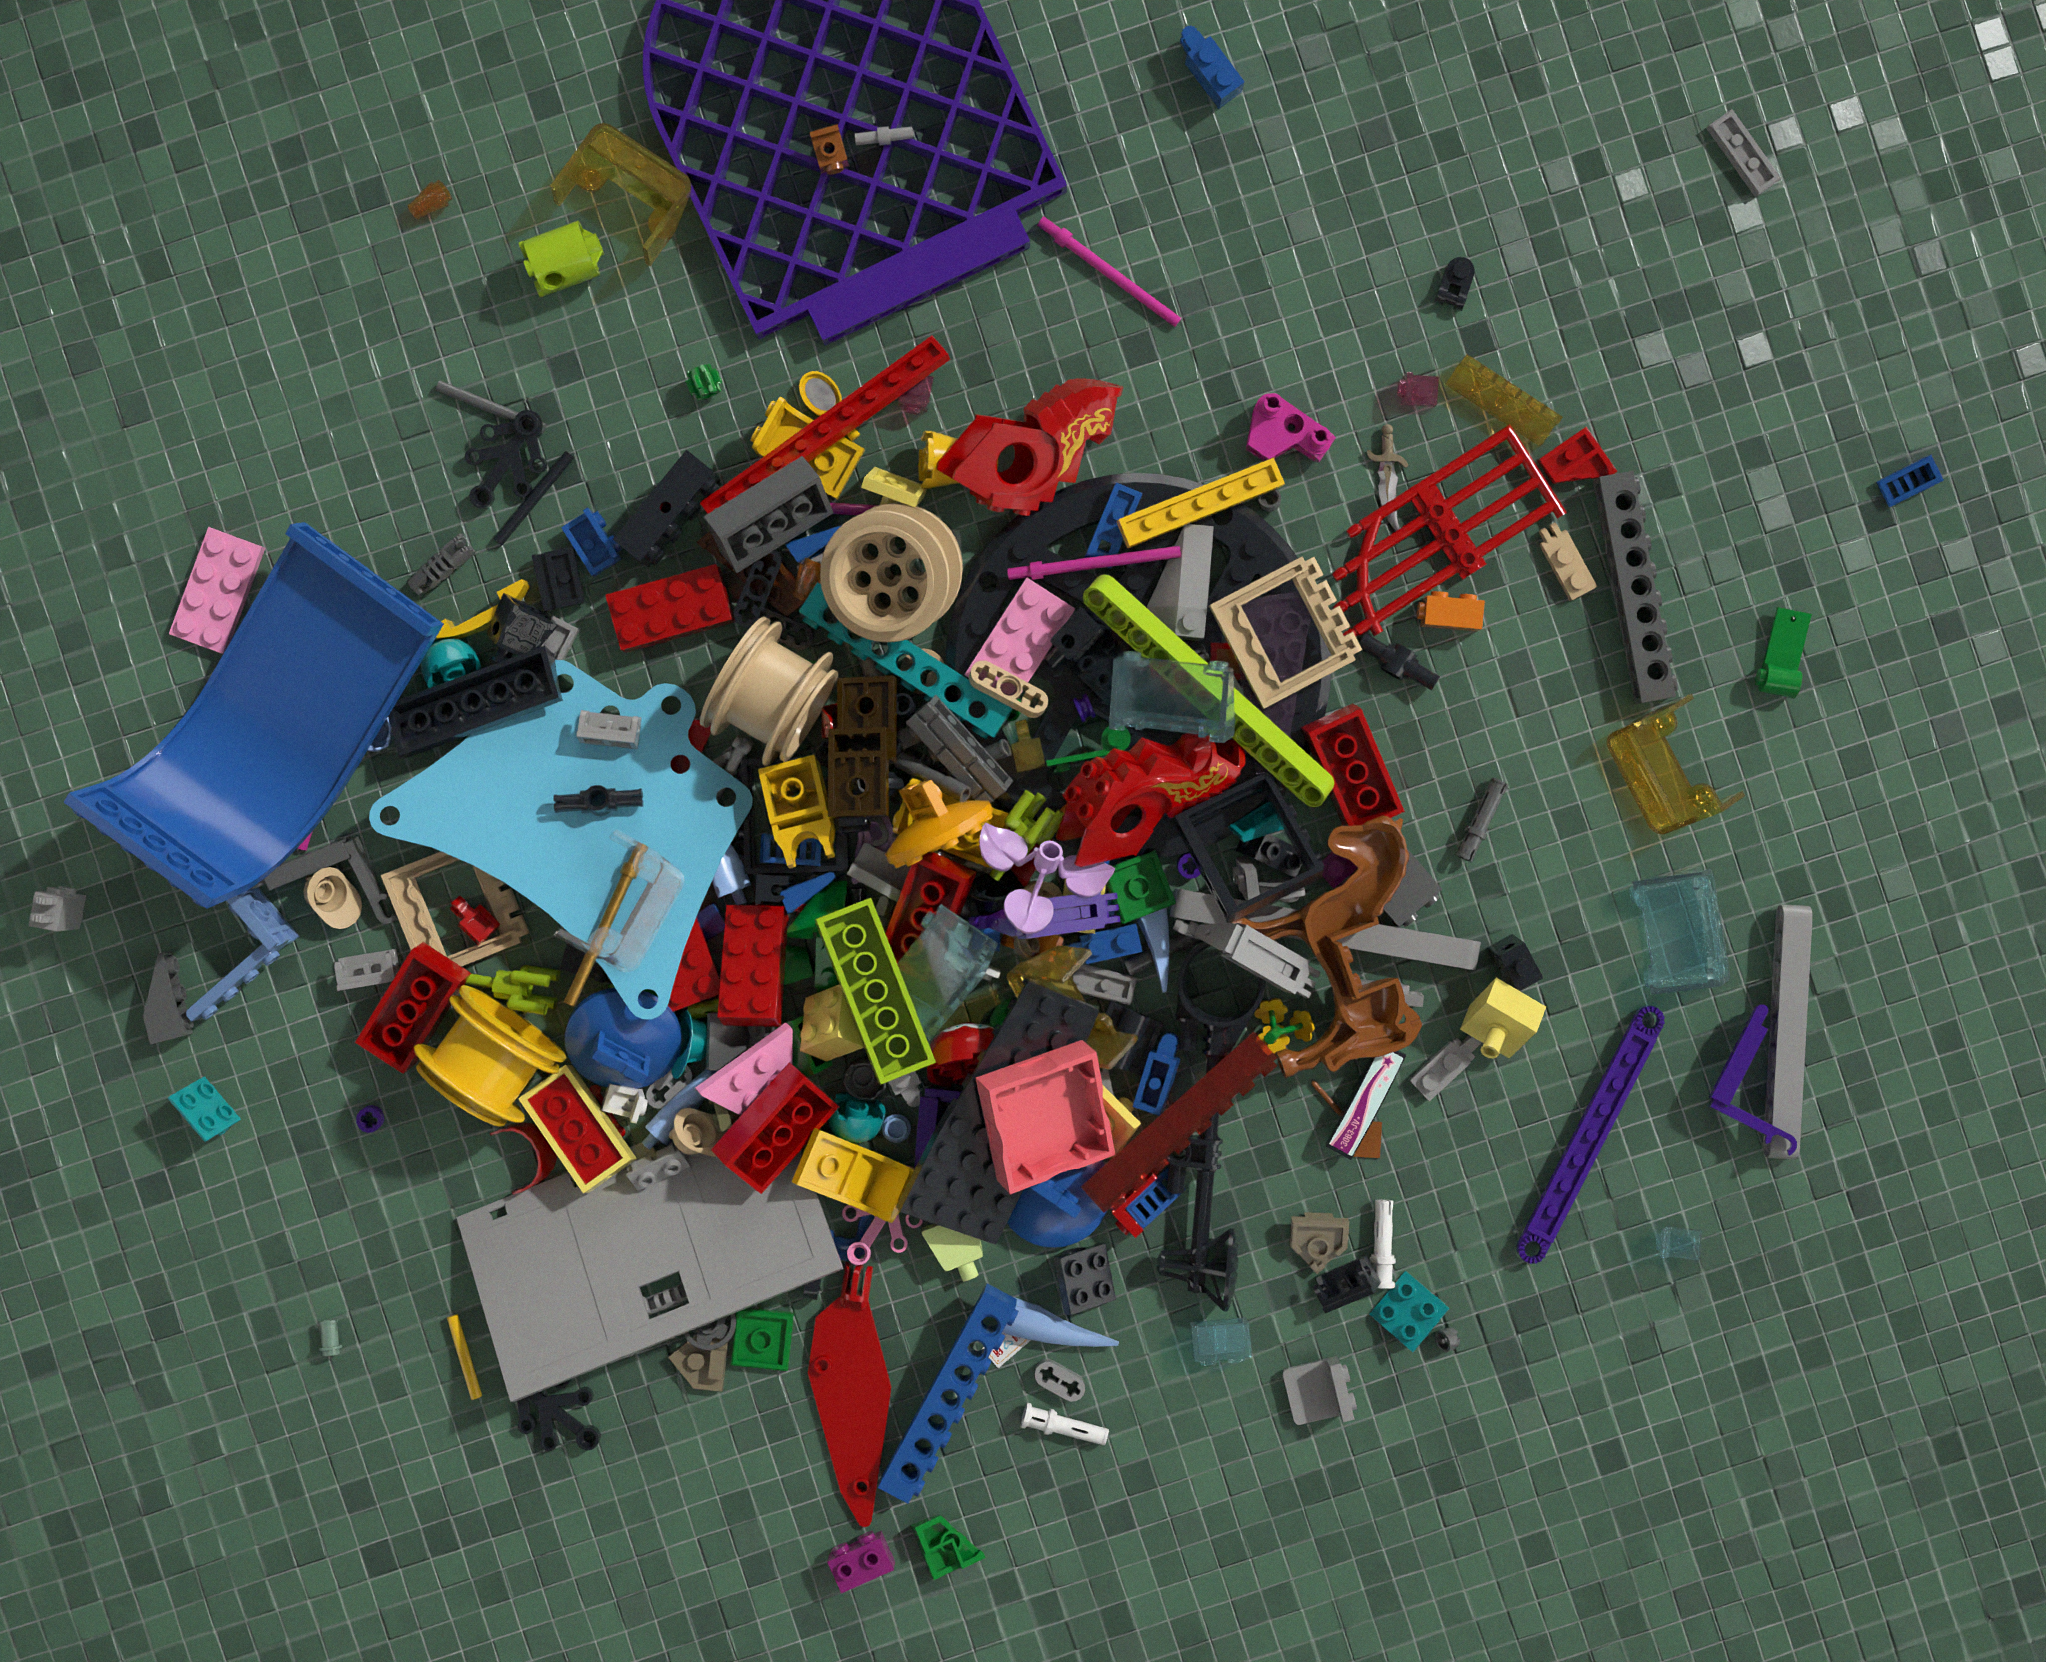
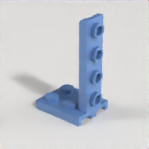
[186,887,299,1022]

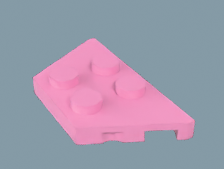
[695,1023,793,1115]

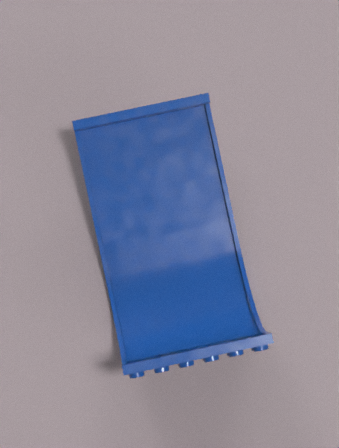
[64,522,444,909]

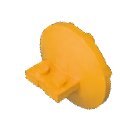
[885,780,993,868]

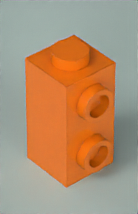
[1417,591,1485,632]

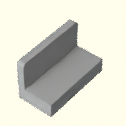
[847,843,910,902]

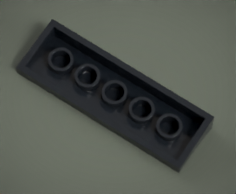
[388,645,563,759]

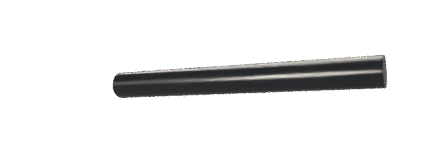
[493,451,574,546]

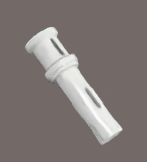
[1370,1199,1396,1288]
[1020,1402,1109,1446]

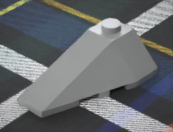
[1147,524,1213,641]

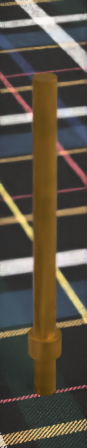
[564,842,647,1007]

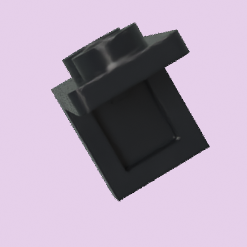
[1235,834,1303,877]

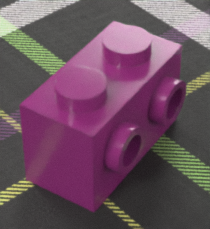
[827,1530,895,1593]

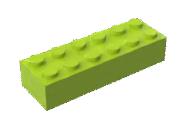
[815,898,936,1084]

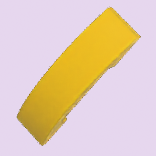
[435,579,530,640]

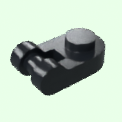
[1434,257,1475,311]

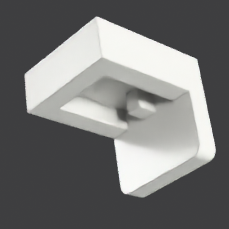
[601,1083,648,1123]

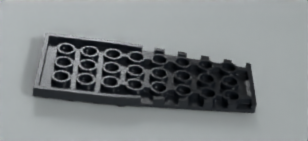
[896,978,1099,1245]

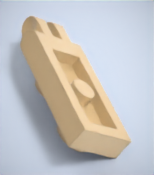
[1539,522,1597,601]

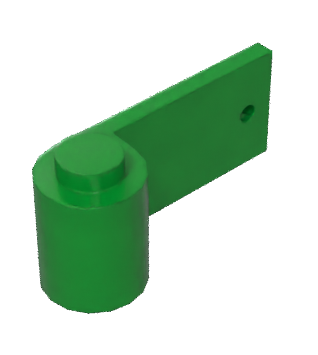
[1755,607,1812,699]
[1046,724,1131,773]

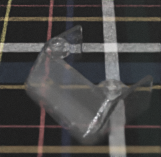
[554,829,685,973]

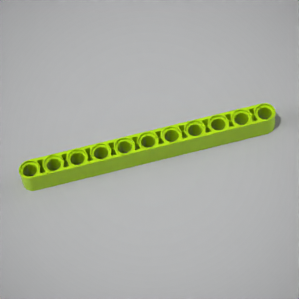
[1083,575,1334,807]

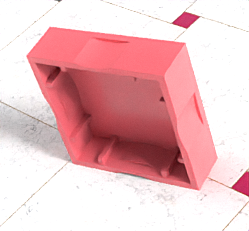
[976,1040,1115,1194]

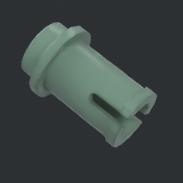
[319,1319,342,1356]

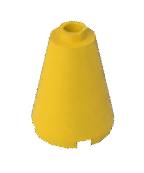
[918,431,998,489]

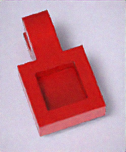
[450,896,500,946]

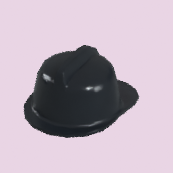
[968,869,1031,915]

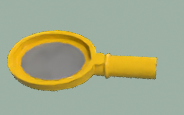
[799,371,860,441]

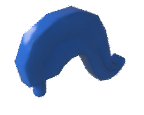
[830,1214,876,1261]

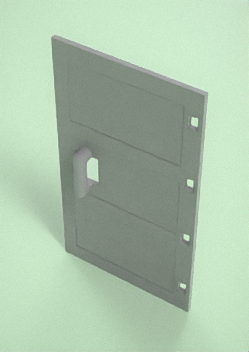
[456,1113,843,1402]

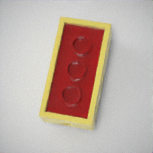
[518,1065,637,1194]

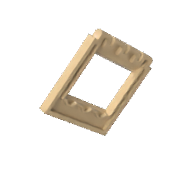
[1209,556,1362,709]
[381,852,530,967]

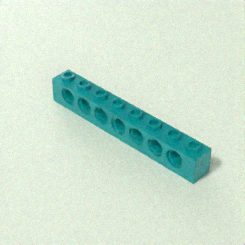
[799,582,1013,739]

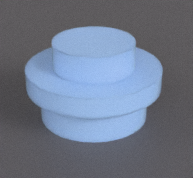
[882,1114,911,1143]

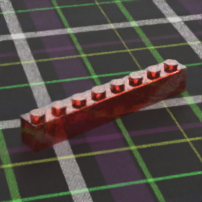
[1081,1031,1278,1213]

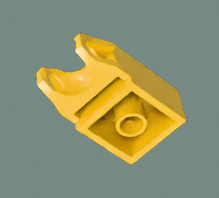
[758,755,836,869]

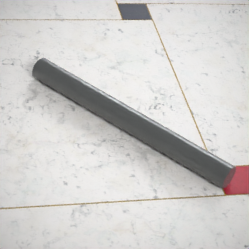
[436,380,546,434]

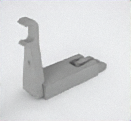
[1173,919,1321,999]

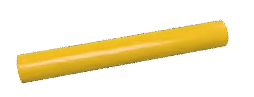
[447,1314,482,1400]

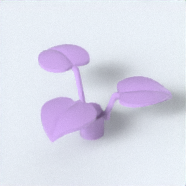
[979,823,1115,934]

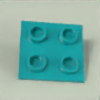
[168,1076,241,1142]
[1369,1271,1450,1352]

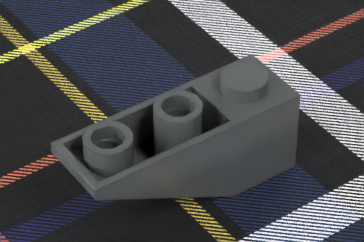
[143,951,194,1045]

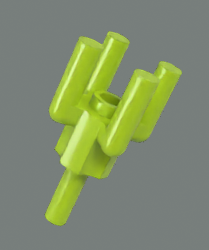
[989,790,1064,881]
[465,965,560,1015]

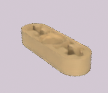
[969,661,1048,718]

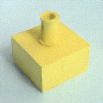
[1460,977,1546,1059]

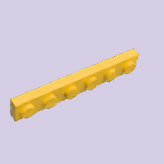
[1116,458,1285,548]

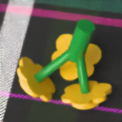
[1254,998,1315,1055]

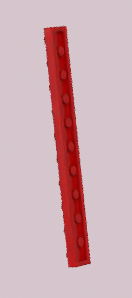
[700,335,951,514]

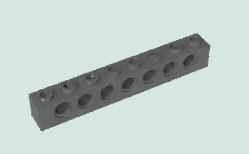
[1593,471,1678,704]

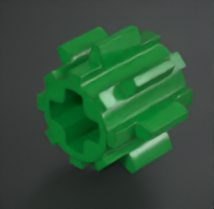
[685,364,722,401]

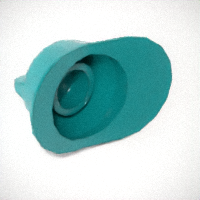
[671,1010,707,1079]

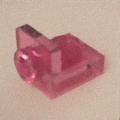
[1397,372,1439,407]
[898,375,934,415]

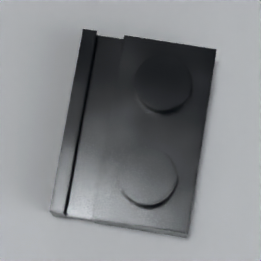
[532,547,586,612]

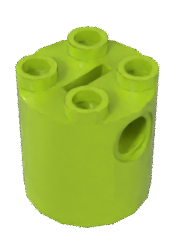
[519,220,604,298]

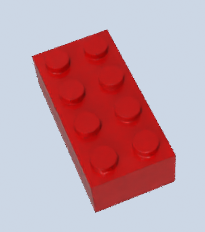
[605,564,736,653]
[1301,703,1405,826]
[885,852,977,982]
[717,905,789,1027]
[668,916,721,1012]
[355,942,471,1074]
[711,1062,839,1194]

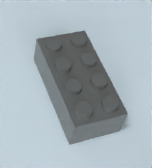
[704,456,833,573]

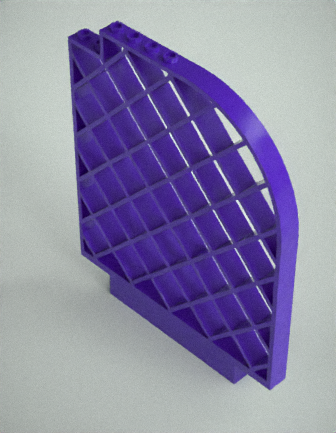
[643,0,1067,346]

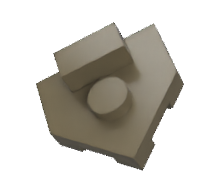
[1289,1212,1349,1274]
[668,1333,728,1392]

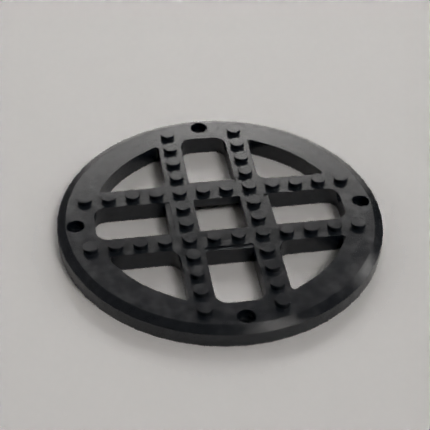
[945,473,1331,859]

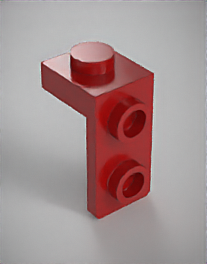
[1111,1170,1157,1238]

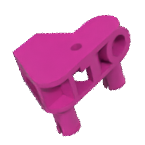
[1246,393,1336,463]

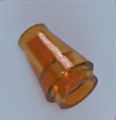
[408,180,452,219]
[792,557,821,601]

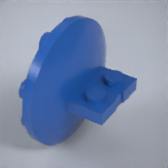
[565,988,682,1089]
[1007,1160,1111,1247]

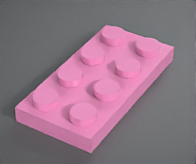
[169,527,265,654]
[964,578,1075,696]

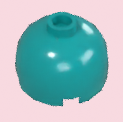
[421,639,482,688]
[827,1092,885,1144]

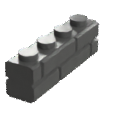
[905,695,1013,803]

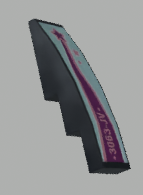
[1326,1050,1406,1160]

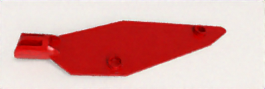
[808,1262,892,1527]

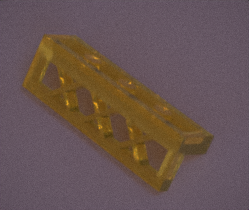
[1445,354,1563,446]

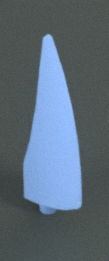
[712,844,751,905]
[1137,908,1170,992]
[642,1069,719,1150]
[1002,1297,1119,1347]

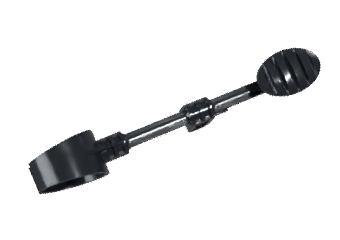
[1156,941,1266,1312]

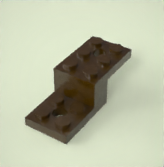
[828,676,897,818]

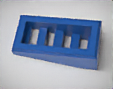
[1876,455,1944,507]
[786,526,841,565]
[760,834,821,866]
[779,871,836,914]
[1126,1167,1186,1229]

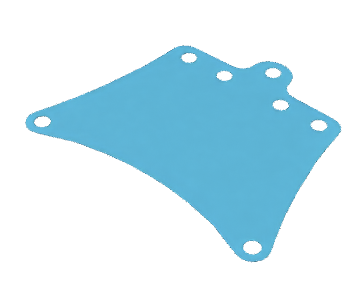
[369,660,752,1020]

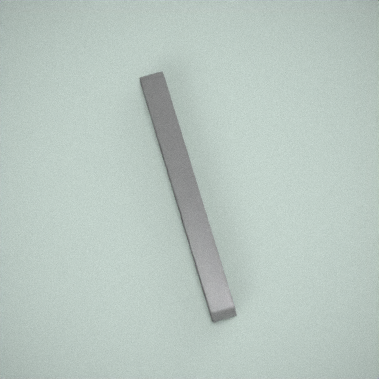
[1169,888,1481,970]

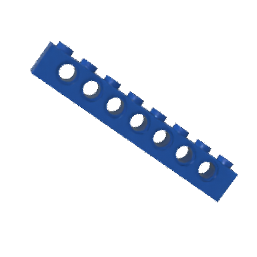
[878,1283,1019,1504]

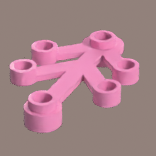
[842,1165,923,1265]

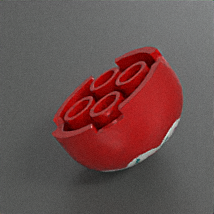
[927,1022,995,1088]

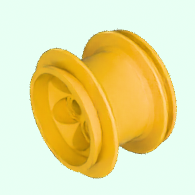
[414,985,566,1127]

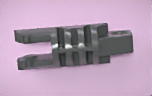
[407,533,476,596]

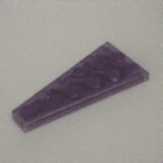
[1238,591,1311,774]

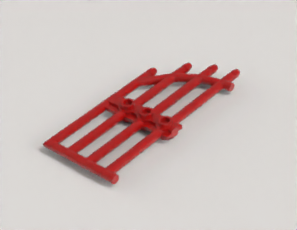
[1332,424,1567,637]

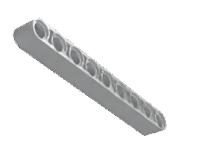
[1763,904,1812,1160]

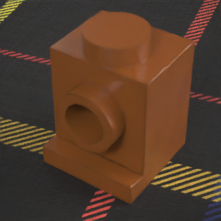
[810,124,849,175]

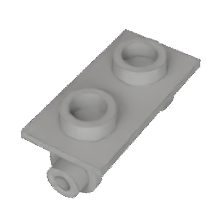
[626,1143,690,1191]

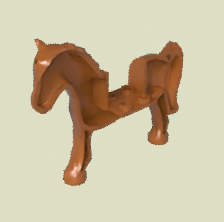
[1232,816,1422,1078]

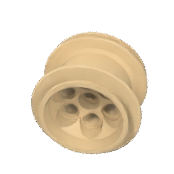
[820,503,963,642]
[700,617,838,766]

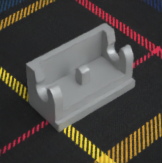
[576,710,642,749]
[334,949,400,991]

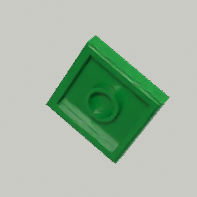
[1106,850,1176,924]
[731,1308,794,1371]

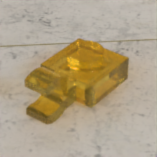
[1011,719,1046,773]

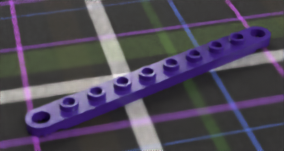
[1517,1005,1665,1264]

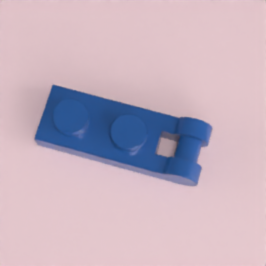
[1084,482,1143,569]

